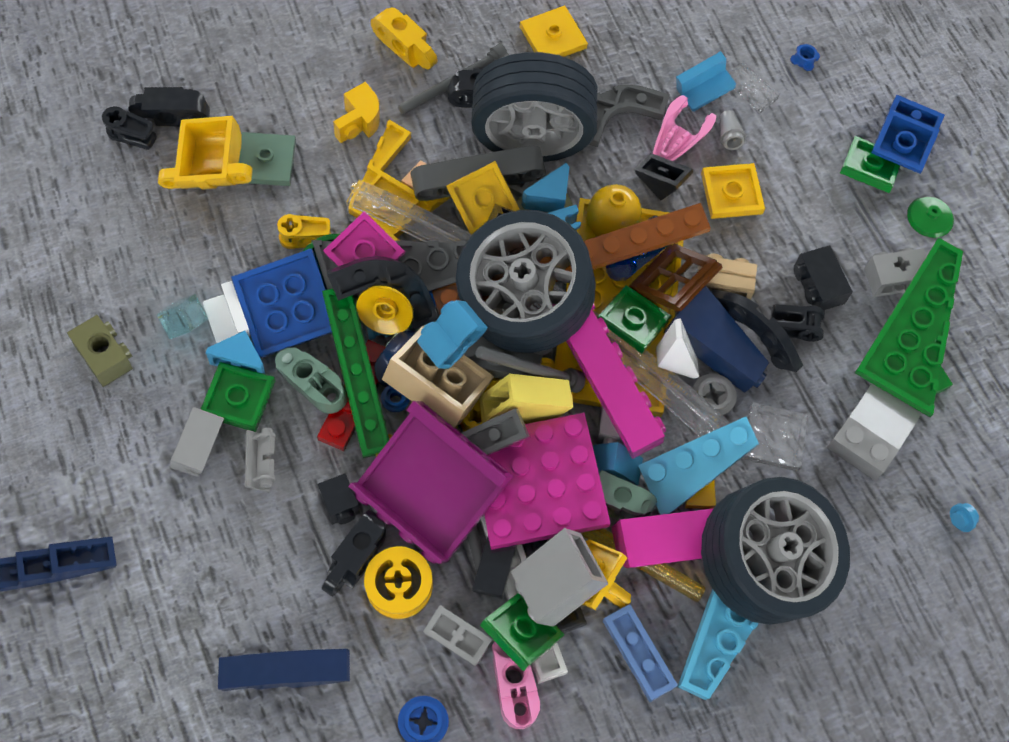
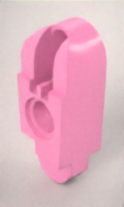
[492,641,540,729]

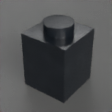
[317,473,360,525]

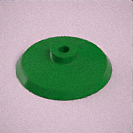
[907,196,954,238]

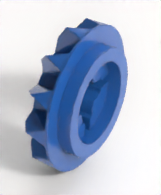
[398,696,449,742]

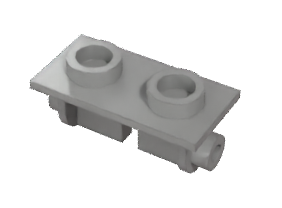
[245,428,276,493]

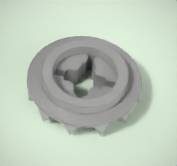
[691,374,737,418]

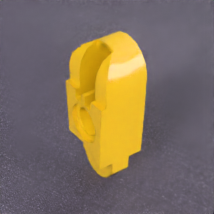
[370,7,438,70]

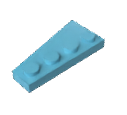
[638,416,759,515]
[677,589,759,700]

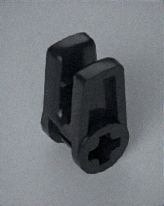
[102,106,157,150]
[771,304,825,342]

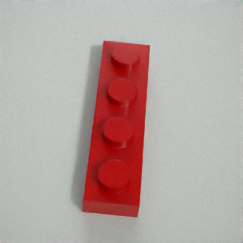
[317,340,386,451]

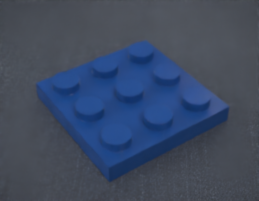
[231,248,332,358]

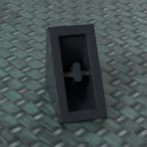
[634,153,693,200]

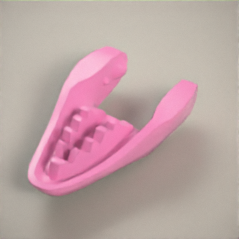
[653,95,716,161]

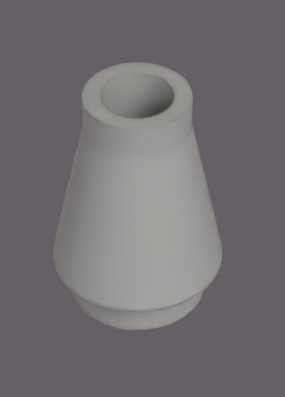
[719,110,746,150]

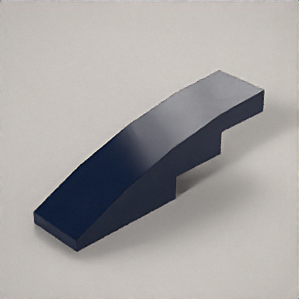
[0,536,117,592]
[218,649,350,691]

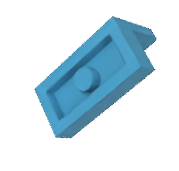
[676,51,736,111]

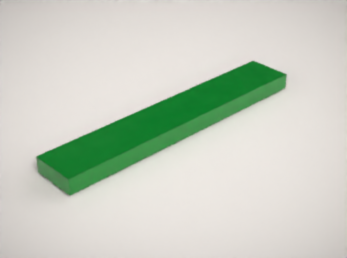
[322,289,389,458]

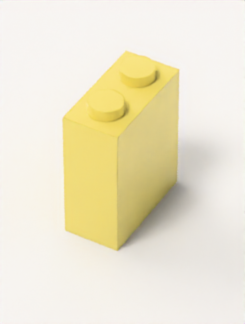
[479,373,573,424]

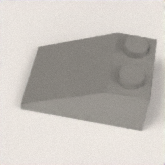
[827,383,922,481]

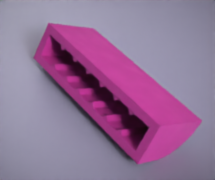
[611,508,714,568]

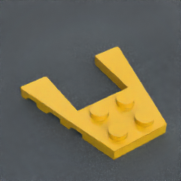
[348,119,451,238]

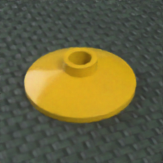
[356,286,413,335]

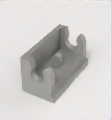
[170,407,224,476]
[423,605,494,666]

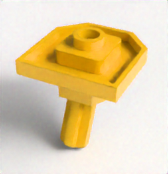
[583,539,631,610]

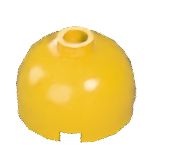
[586,184,642,235]

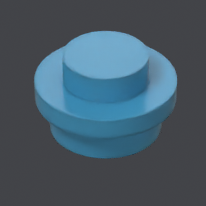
[950,503,979,532]

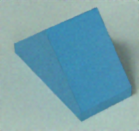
[521,163,569,212]
[206,331,266,374]
[592,442,643,486]

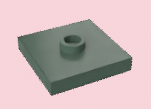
[239,132,296,186]

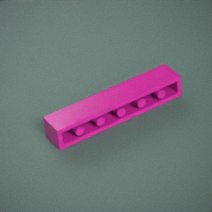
[552,303,666,459]

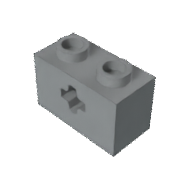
[864,248,927,297]

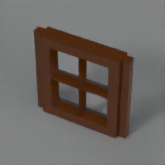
[629,243,723,312]

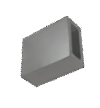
[510,528,608,627]

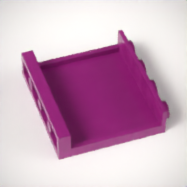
[348,400,514,564]

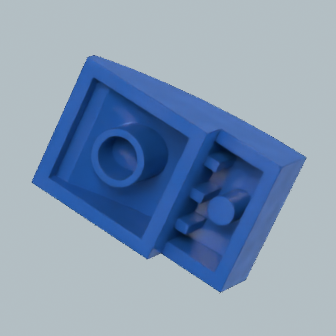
[871,95,945,174]

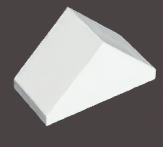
[656,318,699,379]

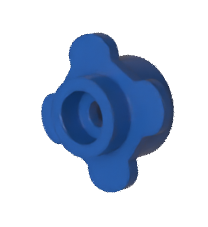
[790,44,820,71]

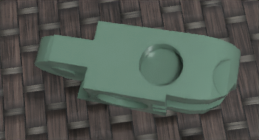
[275,347,348,414]
[599,470,657,520]

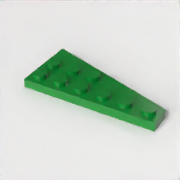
[855,237,963,417]

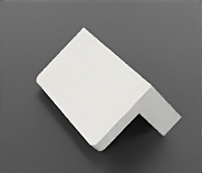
[203,281,252,343]

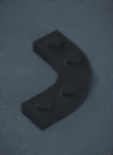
[326,256,439,330]
[711,289,803,372]

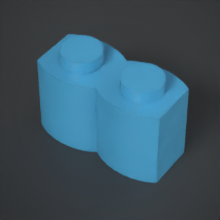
[417,300,488,369]

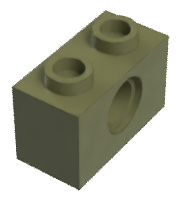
[67,315,133,387]

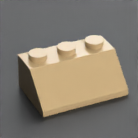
[382,325,494,429]

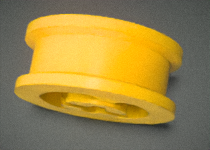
[364,546,433,619]

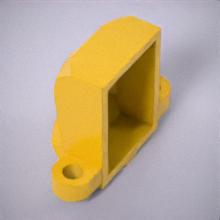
[158,116,253,190]

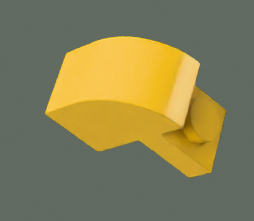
[333,81,380,143]

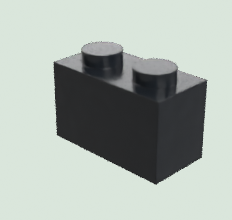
[794,245,853,310]

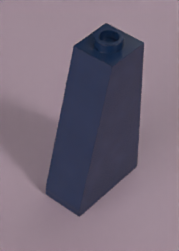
[663,286,769,393]

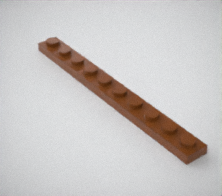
[432,203,711,315]

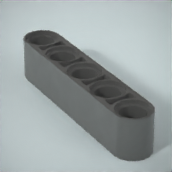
[410,145,546,201]

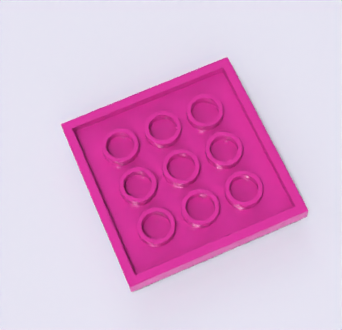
[484,413,610,550]

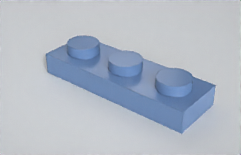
[603,604,678,702]

